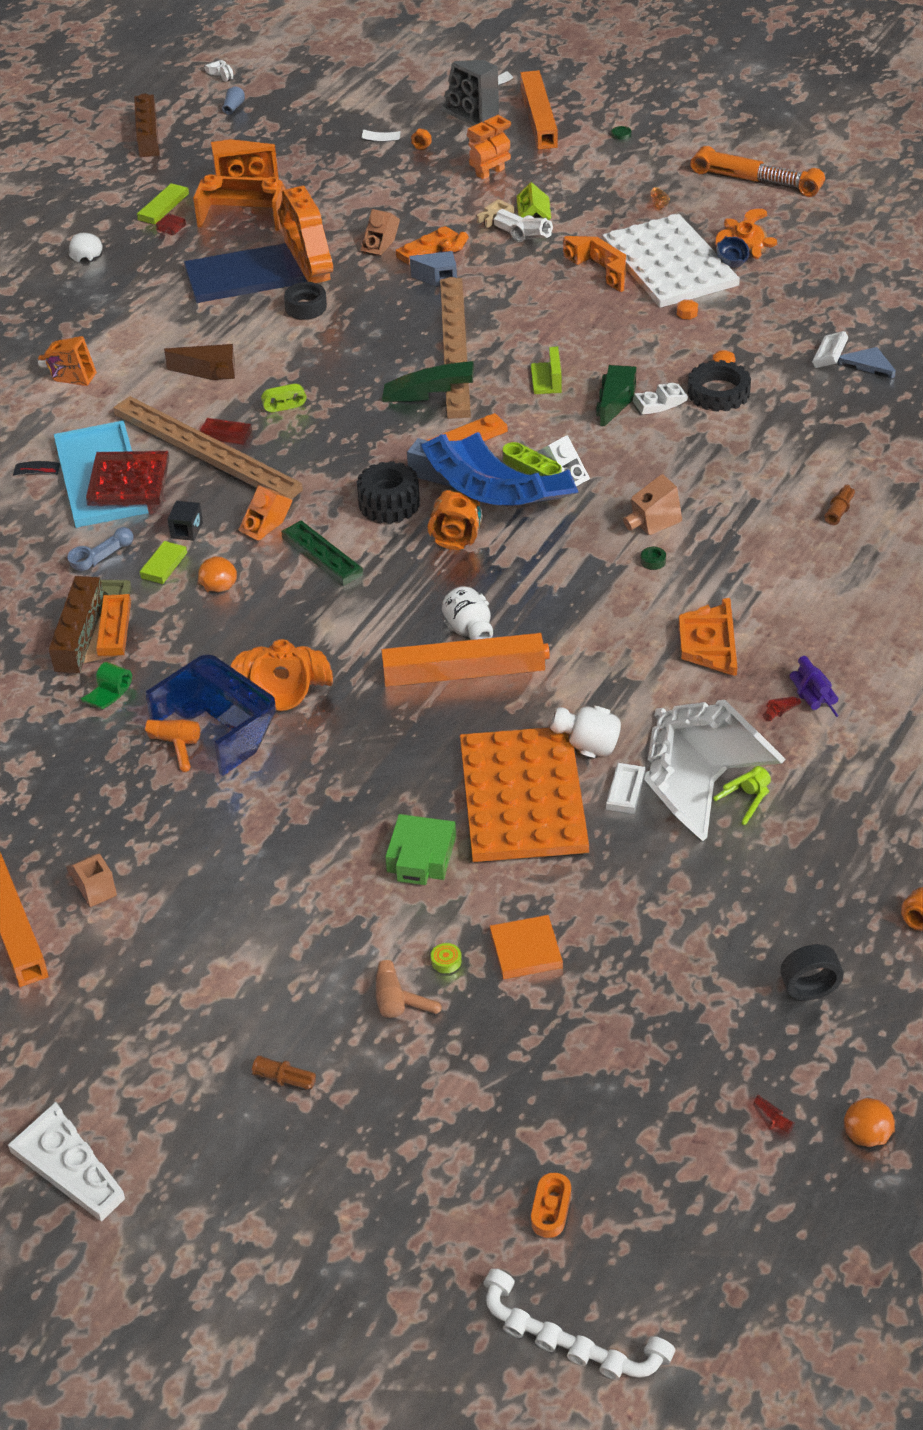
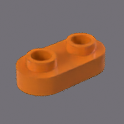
[531,1173,571,1238]

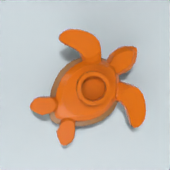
[715,209,777,259]

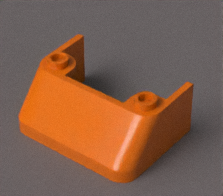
[193,174,286,231]

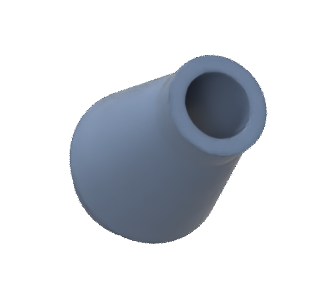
[222,86,245,115]

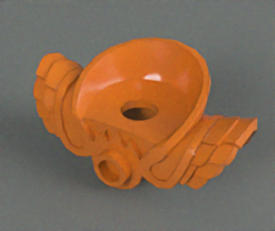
[228,639,333,711]

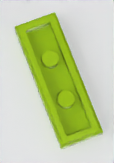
[137,183,189,225]

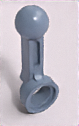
[67,527,134,571]

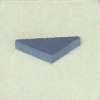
[837,347,896,379]

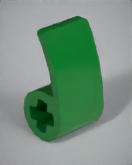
[81,662,132,709]

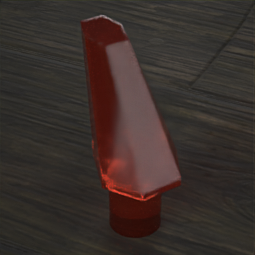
[763,696,802,722]
[753,1095,795,1134]

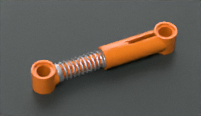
[690,146,825,197]

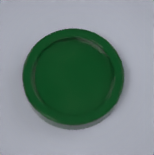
[611,126,631,140]

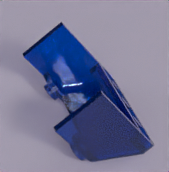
[145,655,276,776]

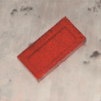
[200,418,252,445]

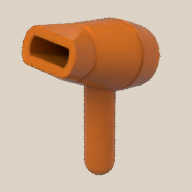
[145,719,200,772]

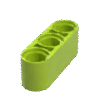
[502,442,562,476]

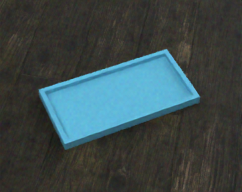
[54,420,148,528]

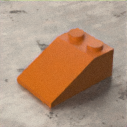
[211,139,279,179]

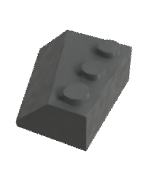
[441,60,499,126]

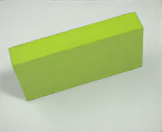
[140,541,187,584]

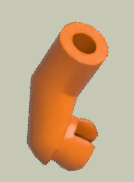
[440,232,469,252]

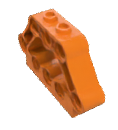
[278,185,333,283]

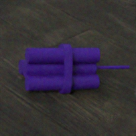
[789,656,839,717]

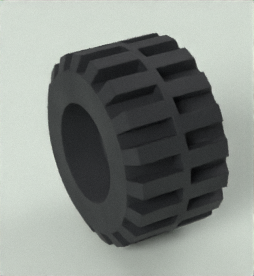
[357,461,420,524]

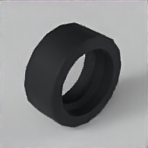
[284,282,327,319]
[780,944,844,1001]

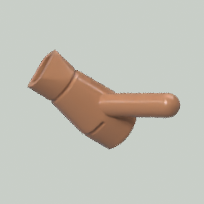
[376,960,442,1018]

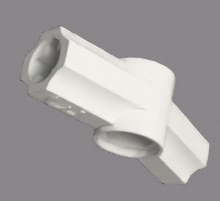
[494,209,553,242]

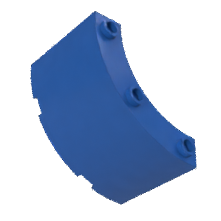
[421,432,579,505]

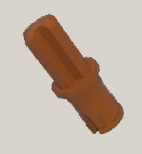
[824,485,855,525]
[252,1056,316,1090]

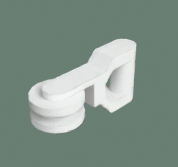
[204,60,233,82]

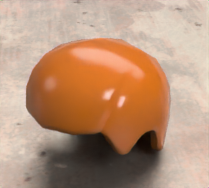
[198,556,237,592]
[844,1098,895,1147]

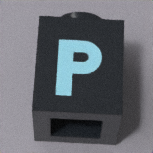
[167,500,203,541]

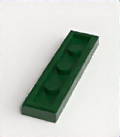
[281,520,363,586]

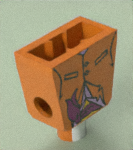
[38,336,97,386]

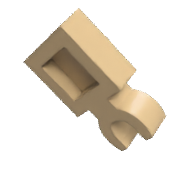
[477,199,514,227]

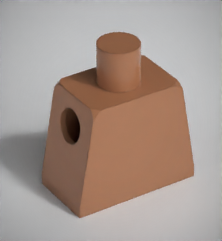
[623,474,682,535]

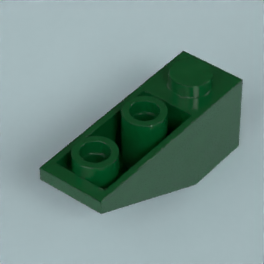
[596,365,637,426]

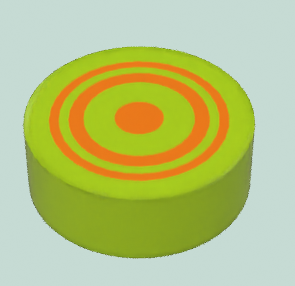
[431,943,462,974]

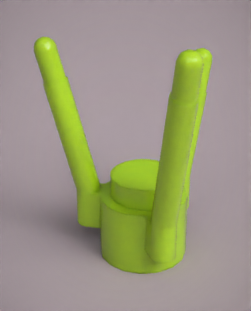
[713,766,771,825]

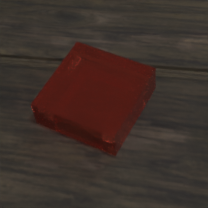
[156,214,186,235]

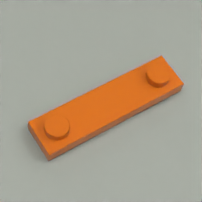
[427,413,508,441]

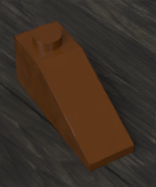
[164,344,235,380]

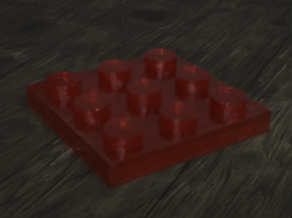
[86,451,170,506]

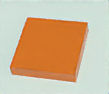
[490,915,563,979]

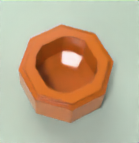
[411,128,432,150]
[677,299,698,320]
[712,350,735,363]

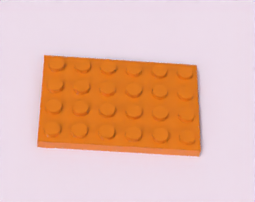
[460,727,589,862]

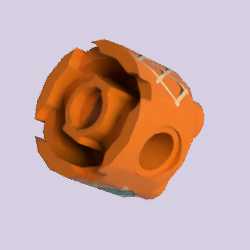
[428,490,482,550]

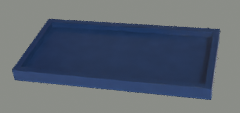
[184,243,308,303]

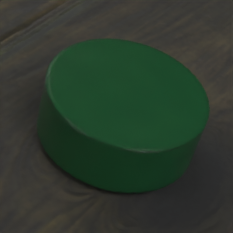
[641,546,666,570]

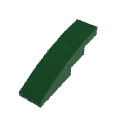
[382,361,475,402]

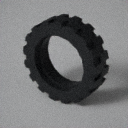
[688,360,751,412]

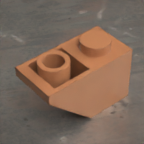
[361,209,400,256]
[66,853,117,907]

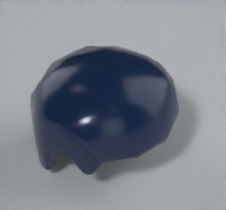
[716,236,750,269]

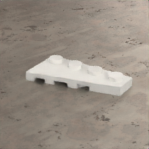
[8,1102,125,1222]

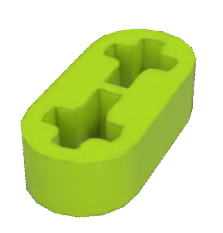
[261,384,307,412]

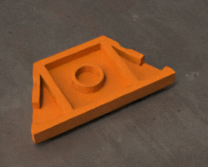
[679,598,738,676]

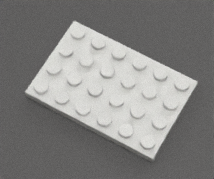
[602,214,740,308]

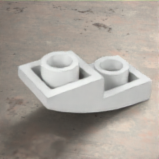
[633,383,688,414]

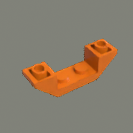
[563,236,626,292]

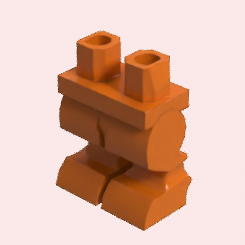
[466,115,511,179]

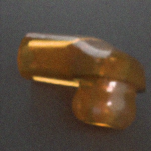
[651,187,670,210]

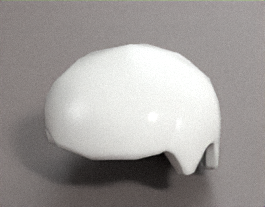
[68,233,103,262]

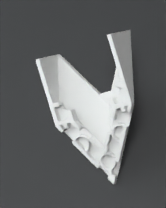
[644,700,786,841]

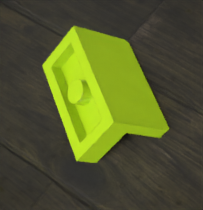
[517,182,551,220]
[531,347,562,394]

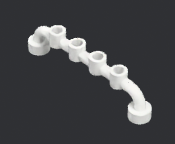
[484,1268,675,1380]

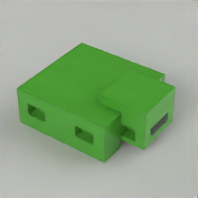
[385,814,456,885]

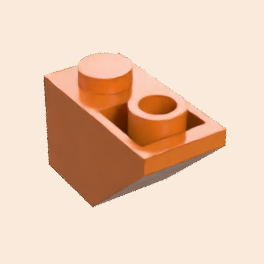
[238,485,293,541]

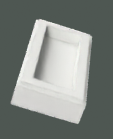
[812,331,848,368]
[606,763,645,814]

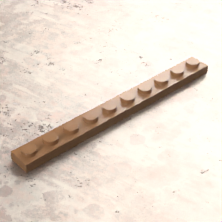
[440,277,471,419]
[113,396,303,499]

